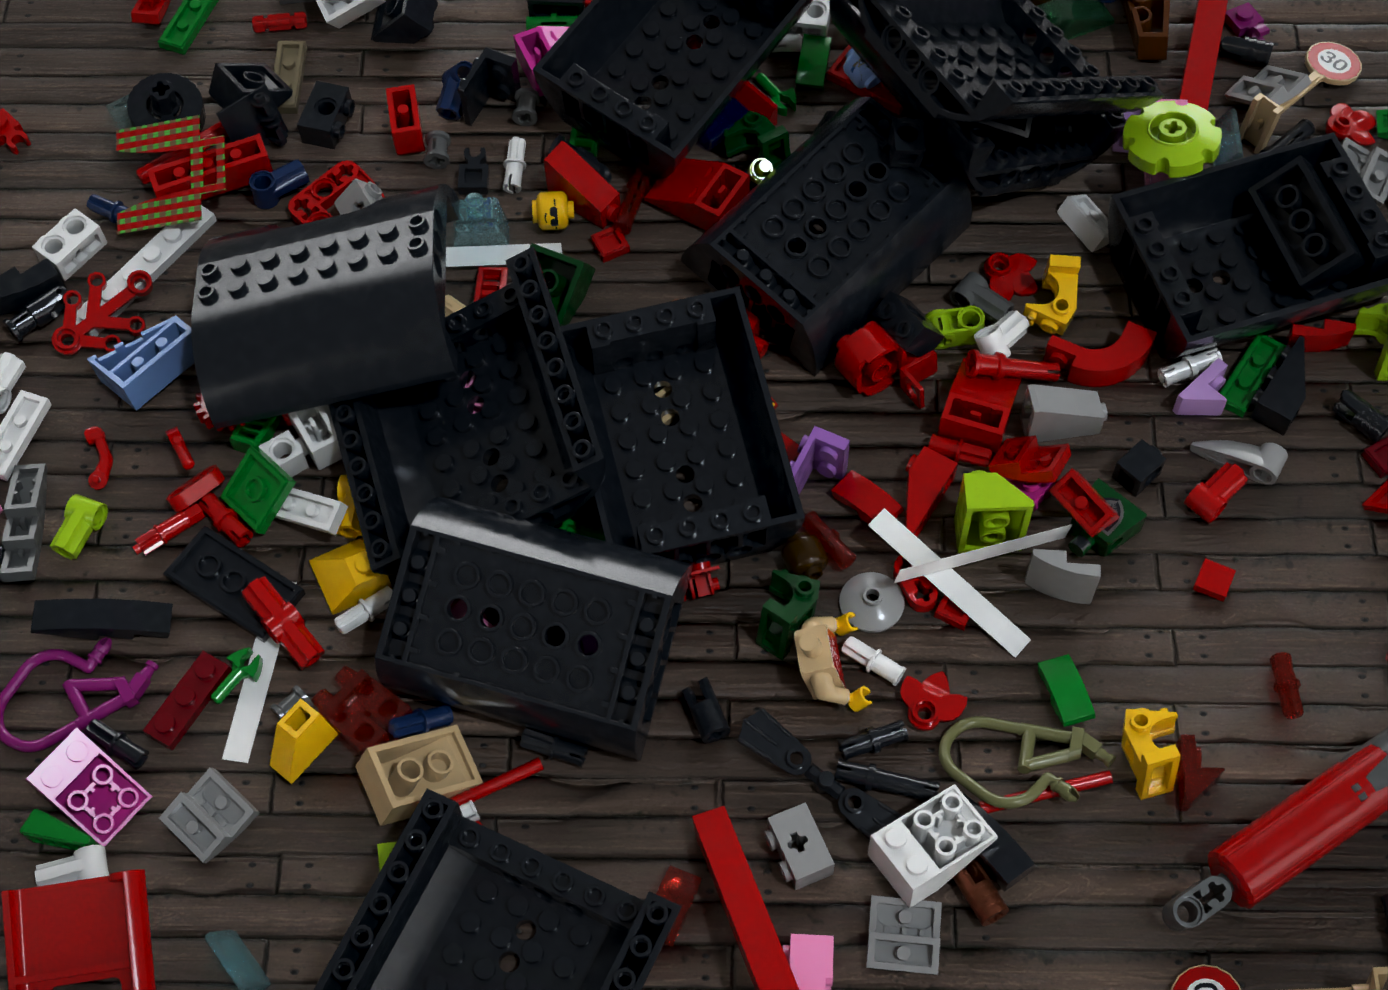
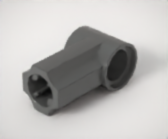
[949,271,1014,324]

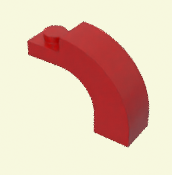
[1043,321,1157,387]

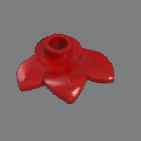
[1325,103,1376,146]
[984,253,1038,301]
[900,671,968,731]

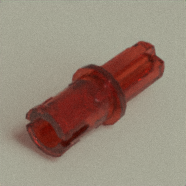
[1269,652,1304,720]

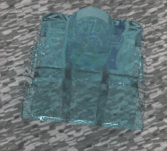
[453,192,510,247]

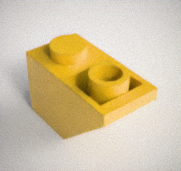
[270,698,339,784]

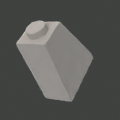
[1020,384,1108,442]

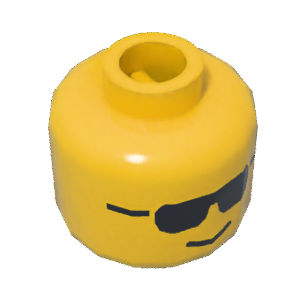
[532,191,575,230]

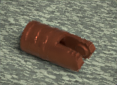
[953,859,1009,926]

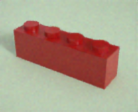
[147,133,273,200]

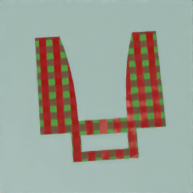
[116,115,226,235]

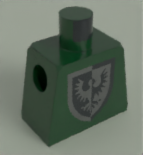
[1068,478,1147,557]

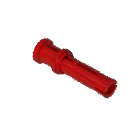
[965,349,1060,382]

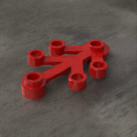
[52,270,153,355]

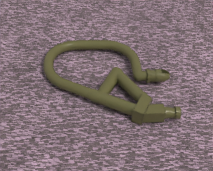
[938,716,1116,809]

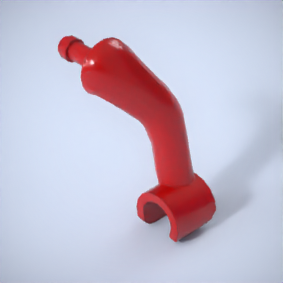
[84,426,113,490]

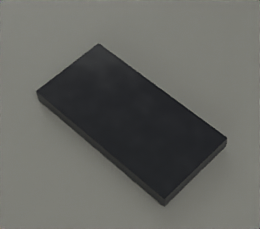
[163,526,306,643]

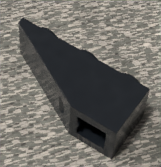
[1250,336,1306,436]

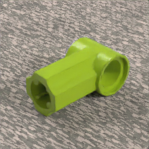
[49,494,108,560]

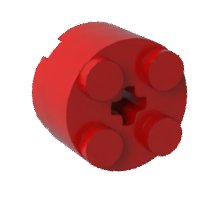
[835,321,907,396]

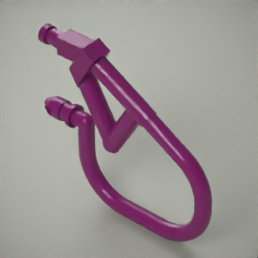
[0,637,159,752]

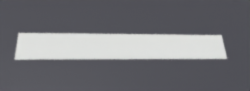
[446,243,562,267]
[868,508,1031,658]
[894,524,1073,583]
[222,582,297,763]

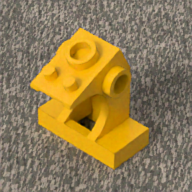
[1022,254,1081,335]
[1121,708,1181,800]

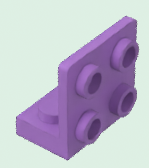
[790,426,850,495]

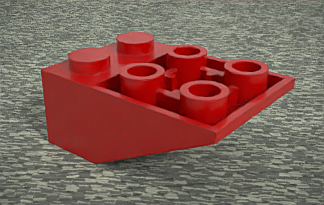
[644,158,750,231]
[938,358,1022,453]

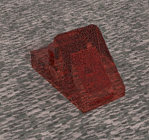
[1176,734,1225,811]

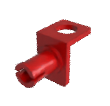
[900,350,938,409]

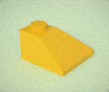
[309,537,393,615]

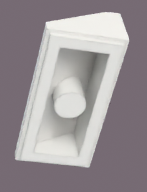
[1057,194,1109,252]

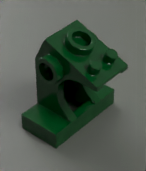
[723,110,791,170]
[756,569,820,661]

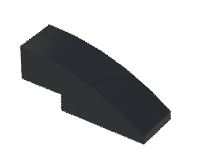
[0,258,67,316]
[963,794,1035,892]

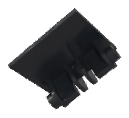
[216,84,289,146]

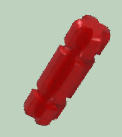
[252,11,308,33]

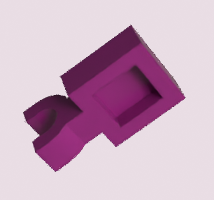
[1224,2,1270,40]

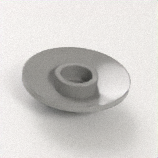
[839,572,904,633]

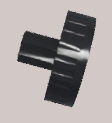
[127,73,206,132]

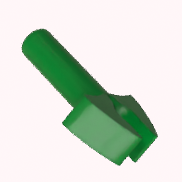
[755,73,796,116]
[211,647,263,704]

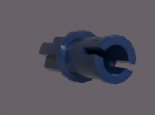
[86,194,129,223]
[388,704,454,738]

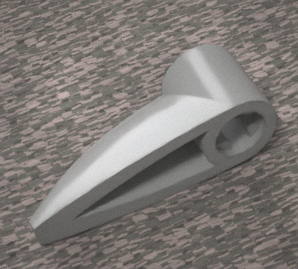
[1190,440,1288,485]

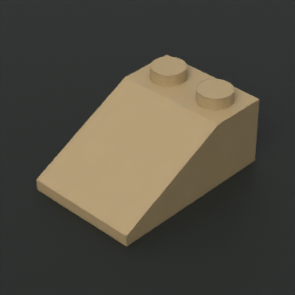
[355,725,483,826]

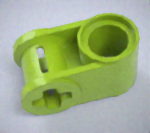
[925,306,985,349]

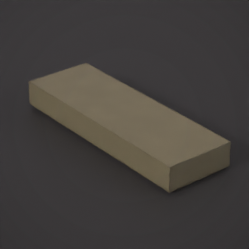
[273,41,308,114]

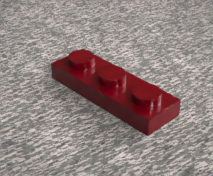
[143,651,232,751]

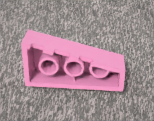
[783,934,834,990]

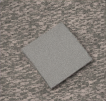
[1224,65,1311,105]
[1340,137,1388,207]
[1025,549,1101,605]
[159,767,260,863]
[866,895,942,975]

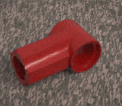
[1184,462,1248,524]

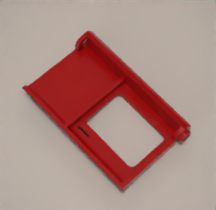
[1,869,156,990]

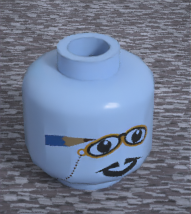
[843,48,881,89]

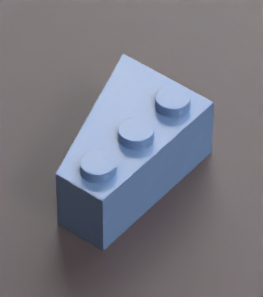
[87,315,194,411]

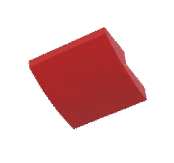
[988,435,1072,483]

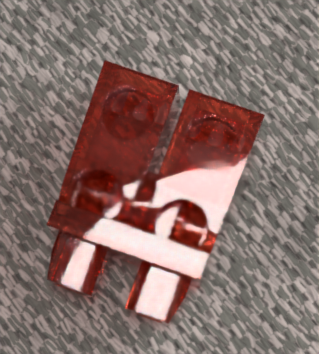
[312,666,413,756]

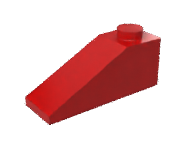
[905,446,958,538]

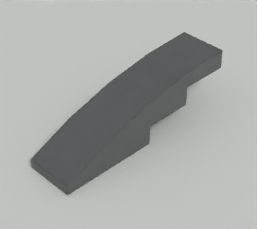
[0,463,47,582]

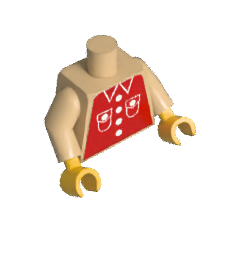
[794,612,872,712]

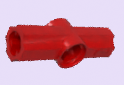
[242,576,325,670]

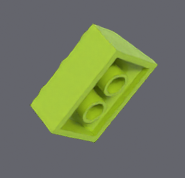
[954,470,1034,553]

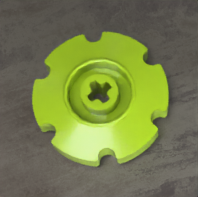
[1122,101,1222,178]

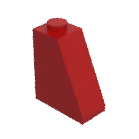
[544,141,621,229]

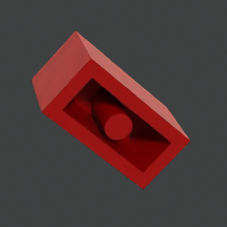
[386,84,425,155]

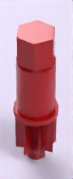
[132,502,206,555]

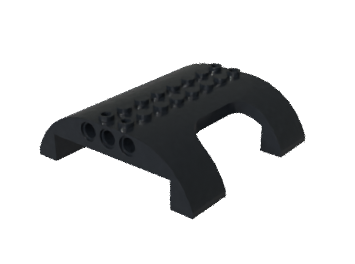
[191,184,459,429]

